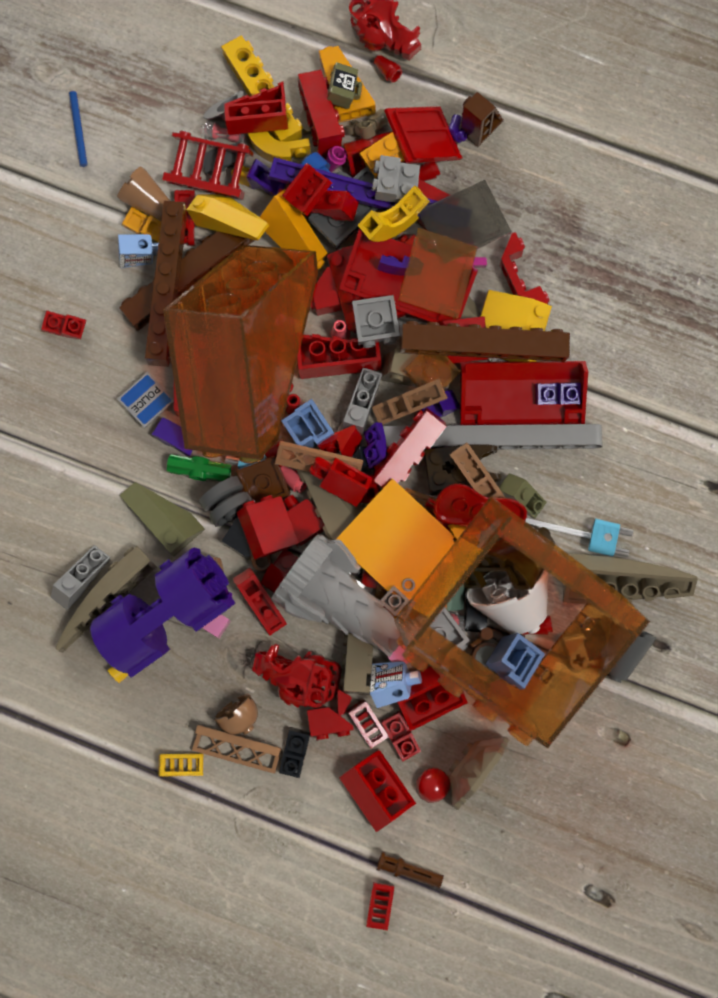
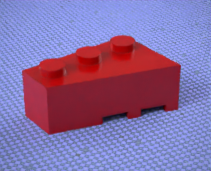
[224,81,288,135]

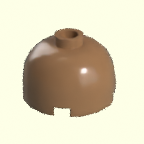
[214,694,258,735]

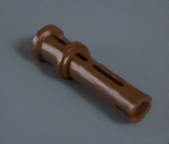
[376,851,444,889]

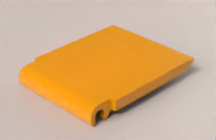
[335,478,465,609]

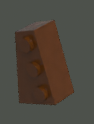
[461,92,504,147]

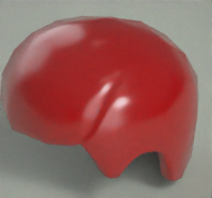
[416,768,450,803]

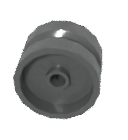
[199,476,253,527]

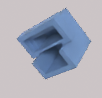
[281,399,335,448]
[485,633,545,690]

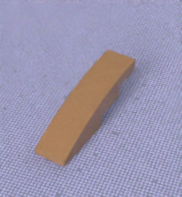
[372,379,447,425]
[449,442,505,498]

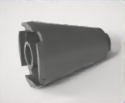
[606,620,657,683]

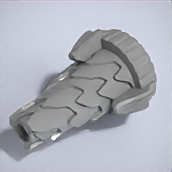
[271,535,407,657]

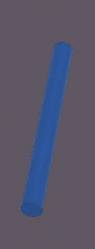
[69,91,88,167]

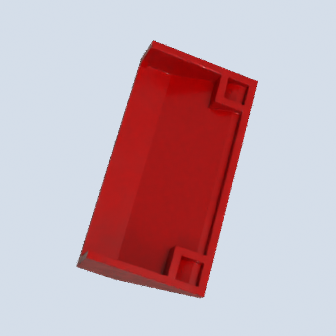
[339,229,478,326]
[460,361,589,425]

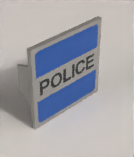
[117,371,174,428]

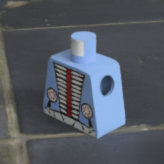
[118,234,159,268]
[370,661,422,708]

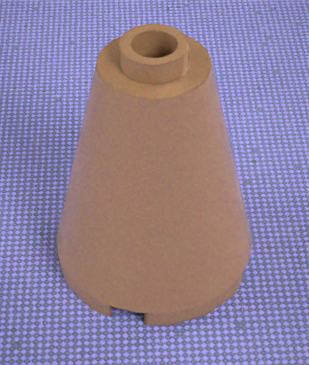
[117,166,170,221]

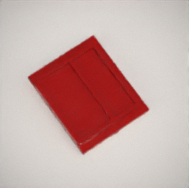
[384,106,462,163]

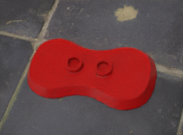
[434,484,527,538]

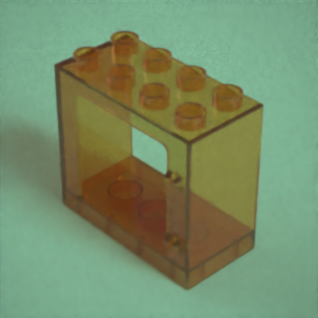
[394,496,650,749]

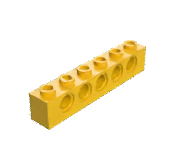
[221,35,303,142]

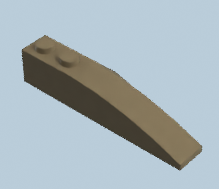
[296,469,364,540]
[55,546,157,653]
[563,553,698,606]

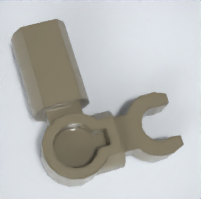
[344,109,389,139]

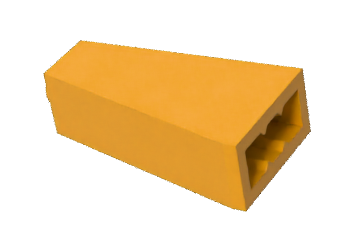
[319,46,376,123]
[260,189,328,274]

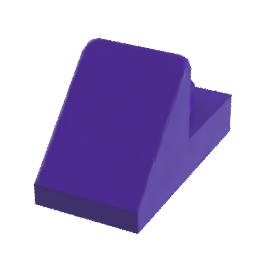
[247,159,286,197]
[417,390,460,418]

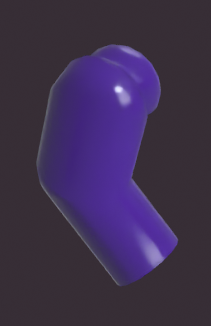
[449,114,467,143]

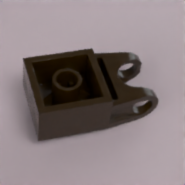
[424,445,502,495]

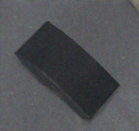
[464,589,488,632]
[279,728,311,778]

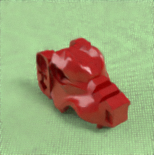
[349,0,421,61]
[252,644,342,708]

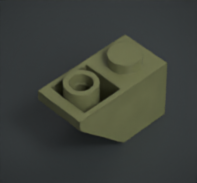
[499,473,547,519]

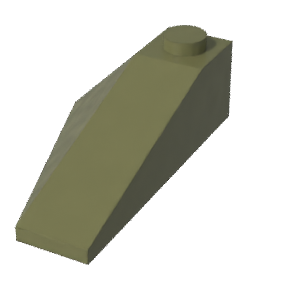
[119,482,205,557]

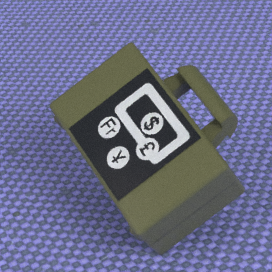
[327,62,363,109]

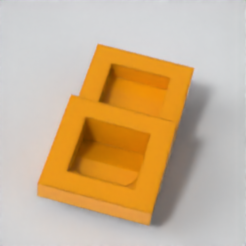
[122,206,161,243]

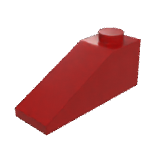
[233,567,287,635]

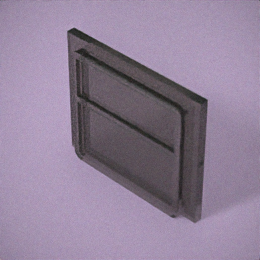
[419,180,512,264]

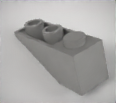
[343,368,382,437]
[51,545,111,610]

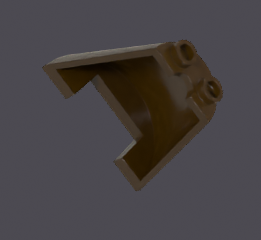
[462,526,555,589]

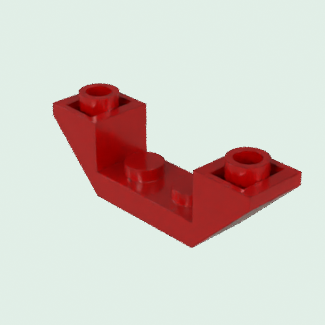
[500,232,550,304]

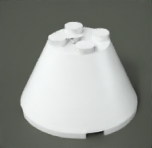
[467,562,549,635]

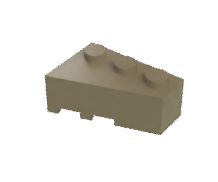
[379,348,453,391]
[340,633,373,695]

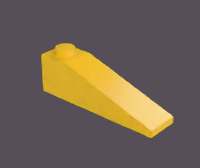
[186,194,269,241]

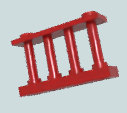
[162,130,254,200]

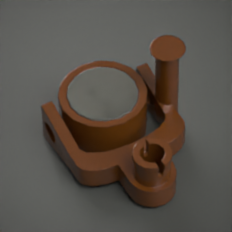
[468,627,525,681]

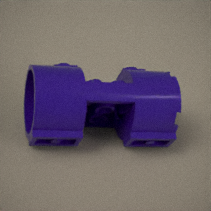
[90,548,235,678]

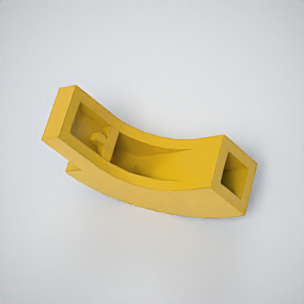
[247,131,311,163]
[358,186,430,242]

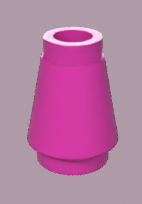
[325,146,347,173]

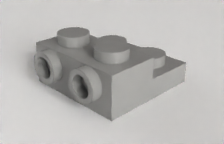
[372,155,420,203]
[352,295,400,348]
[409,606,470,667]

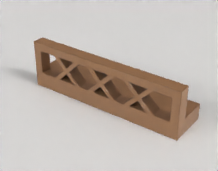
[275,441,363,472]
[192,725,282,774]

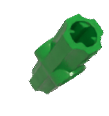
[167,454,232,482]

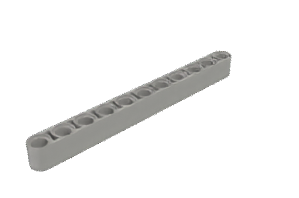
[383,424,603,450]

